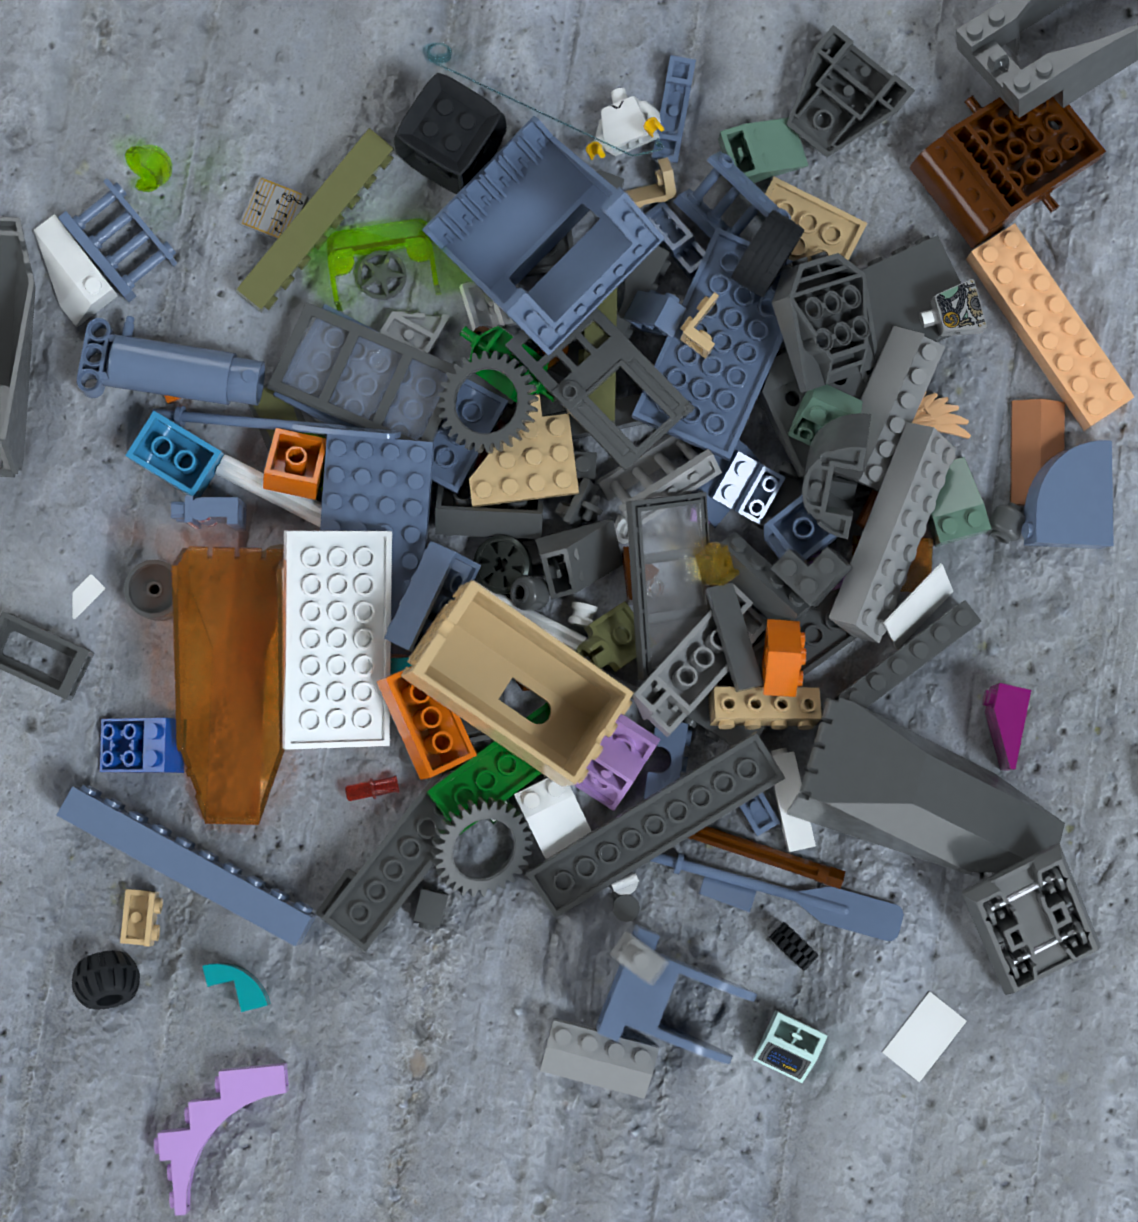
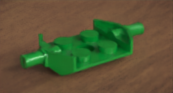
[460,325,556,403]

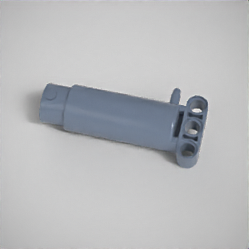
[77,316,265,406]

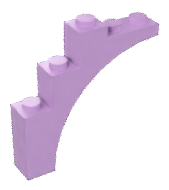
[154,1063,289,1216]

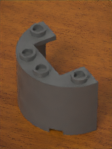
[802,413,871,539]

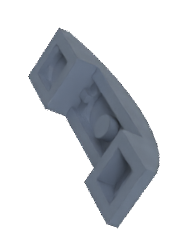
[652,55,696,163]

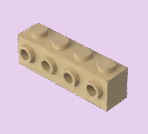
[708,687,822,730]

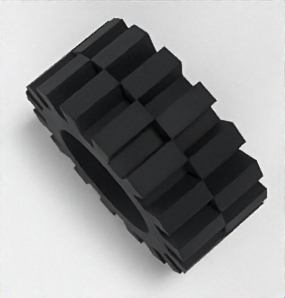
[769,922,819,971]

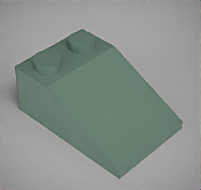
[928,457,991,547]

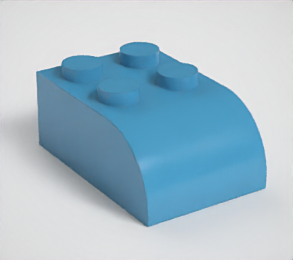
[125,411,224,498]

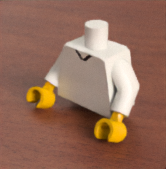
[586,88,664,161]

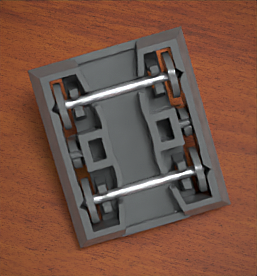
[961,843,1101,995]

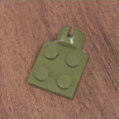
[576,601,656,672]

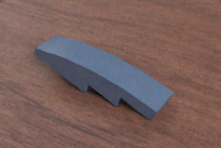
[645,202,705,282]

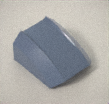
[764,495,838,560]

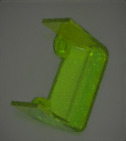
[327,218,441,311]

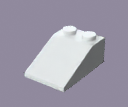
[514,778,592,859]

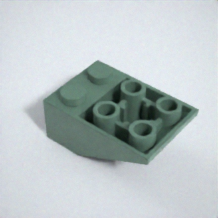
[718,117,809,183]

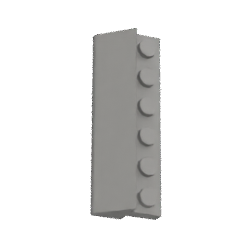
[833,326,946,492]
[632,585,767,737]

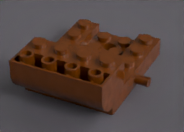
[909,95,1106,249]

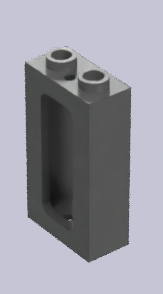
[0,611,95,701]

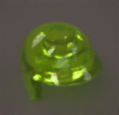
[125,144,173,192]

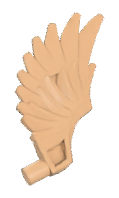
[912,392,971,439]

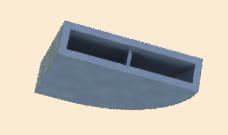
[1021,440,1114,549]

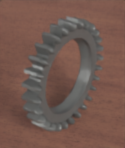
[437,351,539,454]
[431,797,533,897]

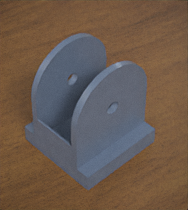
[596,924,757,1064]

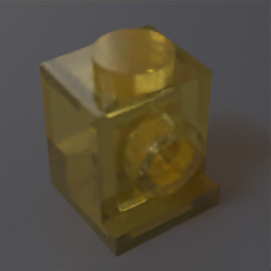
[695,542,740,585]

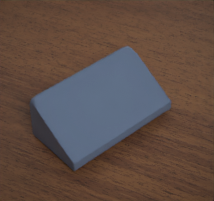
[698,876,756,912]

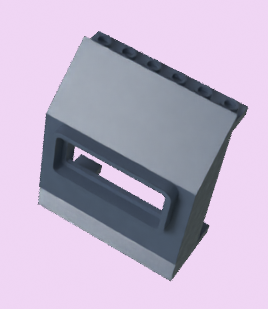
[422,115,665,356]

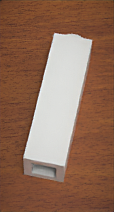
[771,747,816,852]

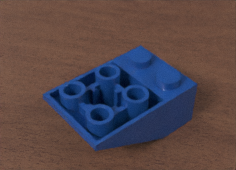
[100,718,186,773]

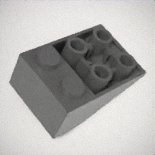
[535,518,623,600]

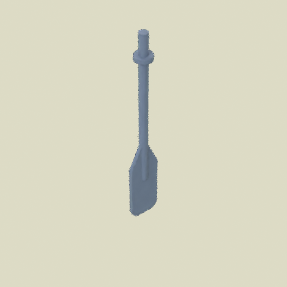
[151,406,401,439]
[651,853,904,941]

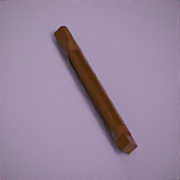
[687,826,846,889]

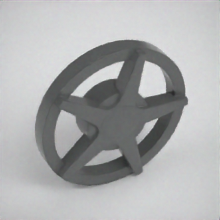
[357,251,407,300]

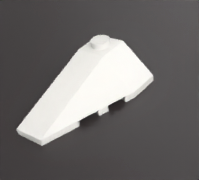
[34,214,118,327]

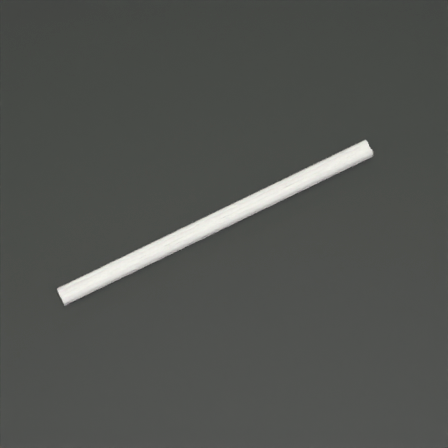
[215,454,591,661]

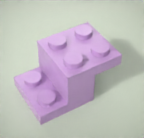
[574,714,661,811]

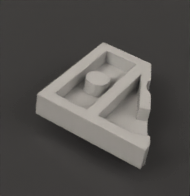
[379,311,450,354]

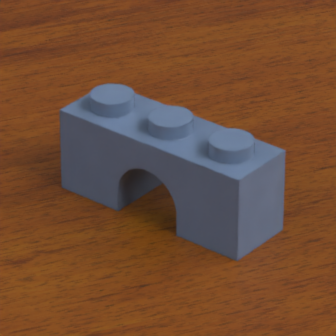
[643,723,692,799]

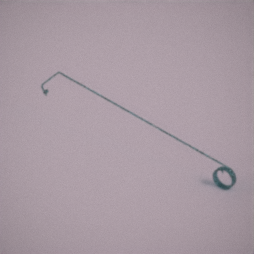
[427,43,663,157]

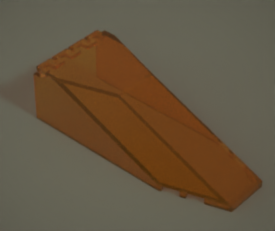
[172,546,286,825]

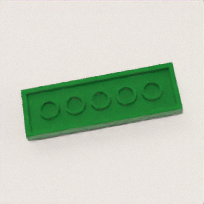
[427,703,550,836]

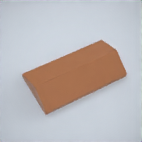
[1010,399,1065,506]

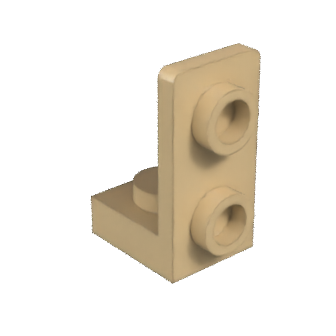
[625,157,677,208]
[680,292,719,359]

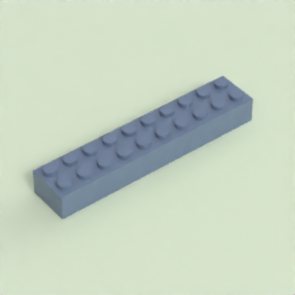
[57,785,317,946]

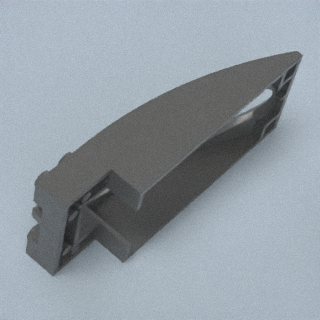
[956,0,1138,118]

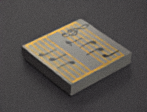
[239,176,308,240]

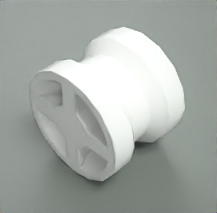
[568,602,598,627]

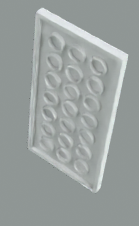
[282,531,392,749]

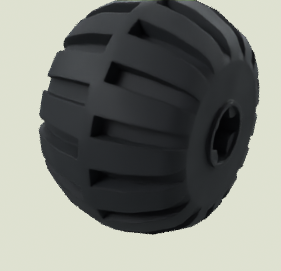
[72,950,140,1010]

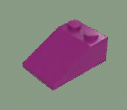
[982,683,1031,771]

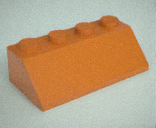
[376,666,477,780]

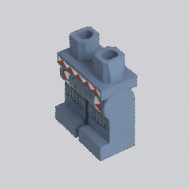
[171,496,247,531]

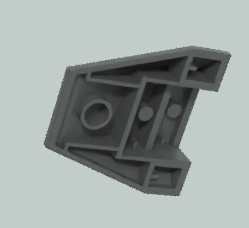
[787,25,915,158]

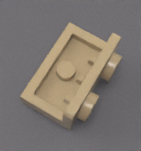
[120,889,163,947]

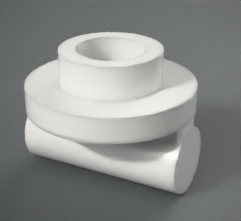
[614,515,629,544]
[611,871,639,895]

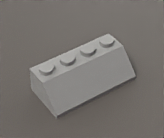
[540,1018,659,1099]

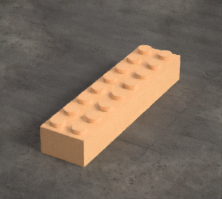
[966,223,1134,431]

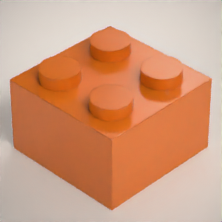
[263,428,326,500]
[762,619,806,697]

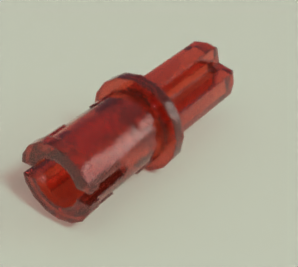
[345,775,400,801]

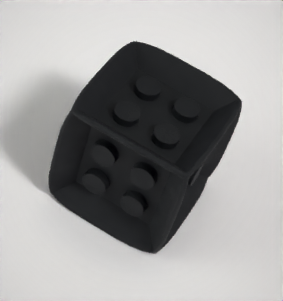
[394,73,507,194]

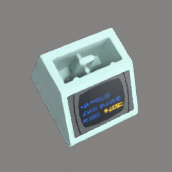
[753,1010,828,1083]

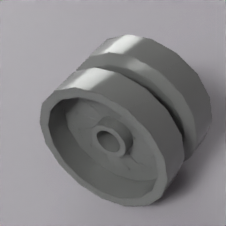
[124,560,189,621]

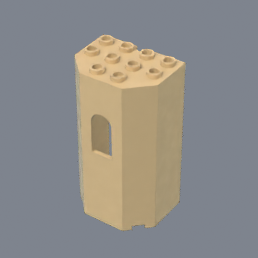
[401,580,634,787]

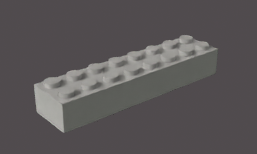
[829,422,956,643]

